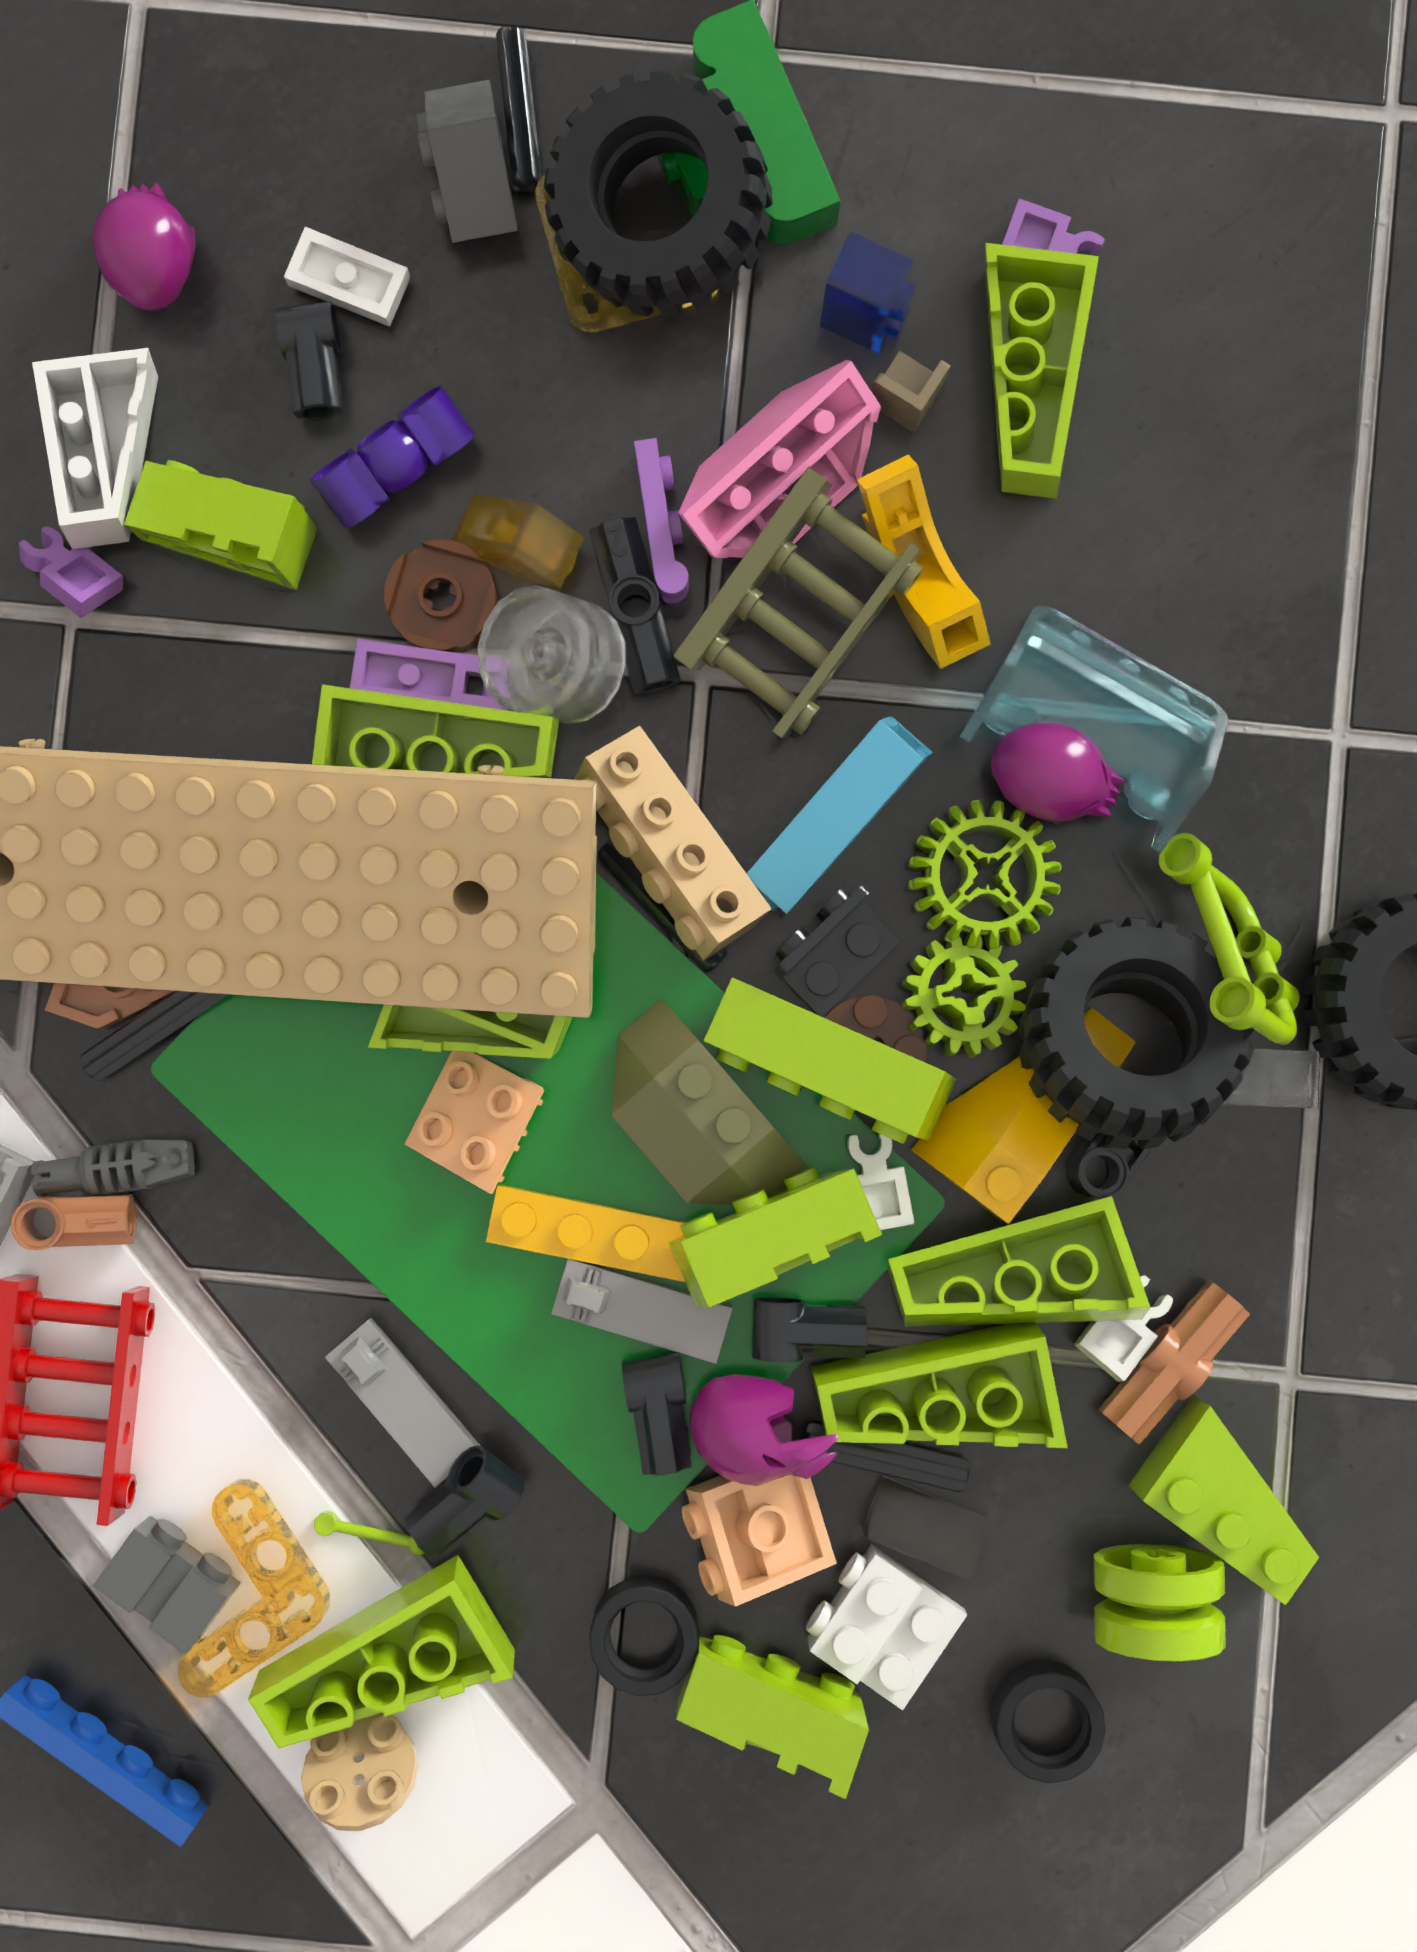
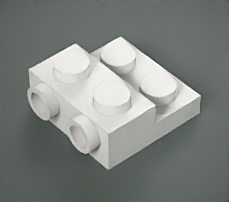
[806,1544,967,1710]

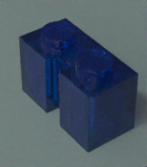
[820,231,916,354]

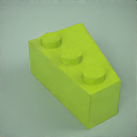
[124,460,318,590]
[368,1004,572,1059]
[669,1166,882,1308]
[1128,1394,1319,1605]
[676,1635,869,1799]

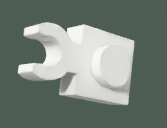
[847,1133,914,1230]
[1074,1275,1173,1382]

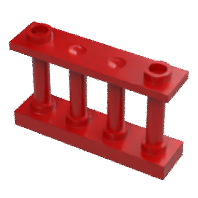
[0,1274,155,1526]

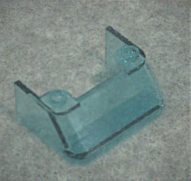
[960,606,1228,853]

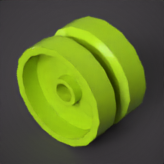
[1093,1544,1226,1661]

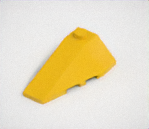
[910,1008,1136,1224]

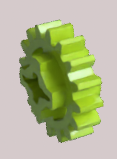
[901,935,1026,1058]

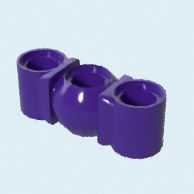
[310,385,474,528]

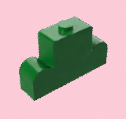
[657,0,841,245]

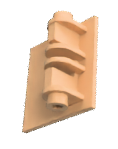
[404,1051,545,1194]

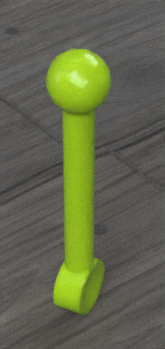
[314,1511,425,1555]

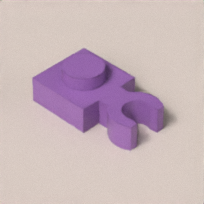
[1002,198,1105,255]
[19,526,123,618]

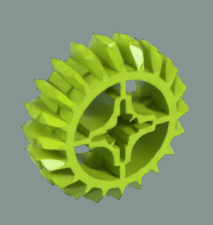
[908,800,1061,950]

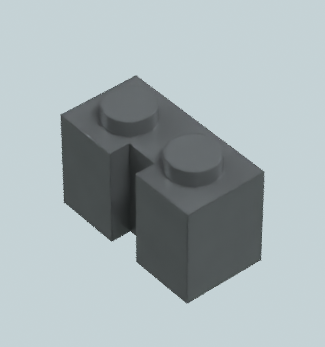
[93,1516,241,1655]

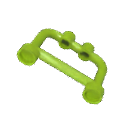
[1159,833,1300,1045]

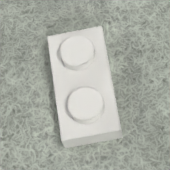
[284,227,411,327]

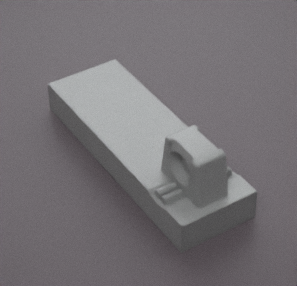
[551,1259,733,1364]
[325,1317,481,1487]

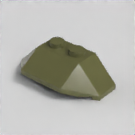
[611,998,808,1205]

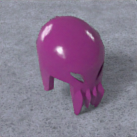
[92,183,196,311]
[991,721,1125,826]
[690,1374,838,1486]

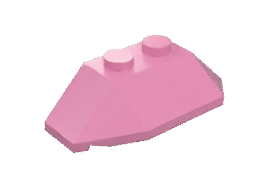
[678,360,881,558]

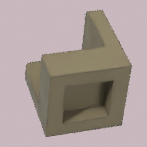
[871,351,951,433]

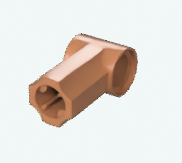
[10,1194,137,1251]

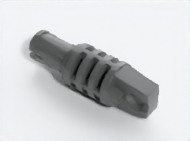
[31,1138,195,1197]

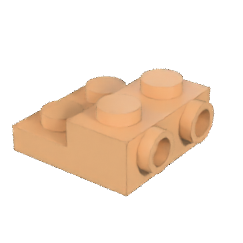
[682,1459,837,1607]

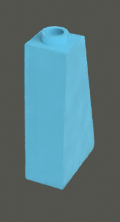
[746,716,933,914]

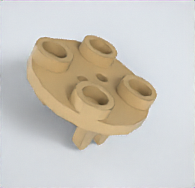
[301,1713,418,1831]

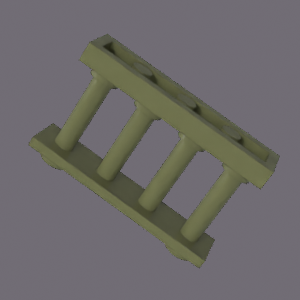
[673,466,924,738]

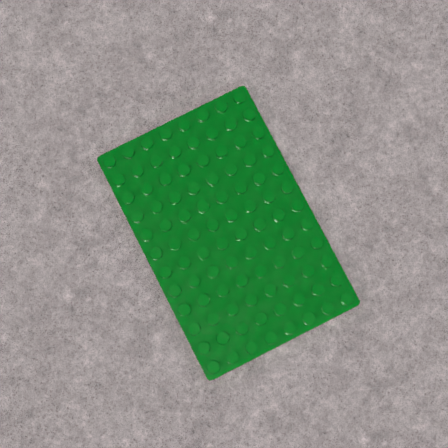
[151,873,945,1533]

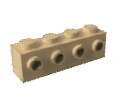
[574,726,771,961]

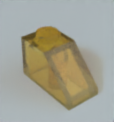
[452,494,584,588]

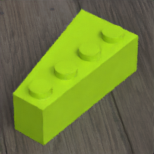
[888,1196,1151,1327]
[811,1323,1068,1448]
[248,1555,515,1749]

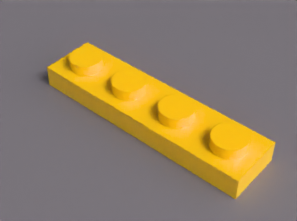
[486,1184,686,1282]

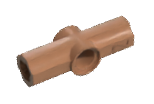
[1099,1280,1250,1444]

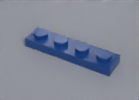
[0,1674,209,1847]

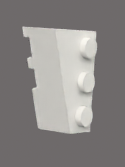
[32,348,158,549]

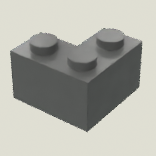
[416,80,518,243]

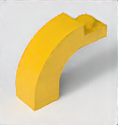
[857,454,991,669]

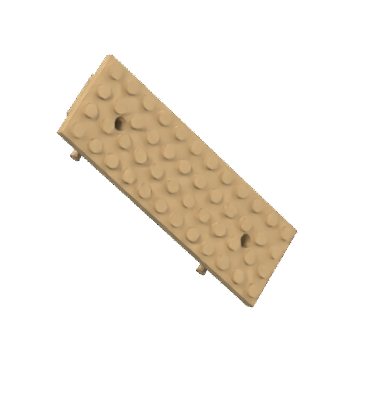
[0,739,597,1018]

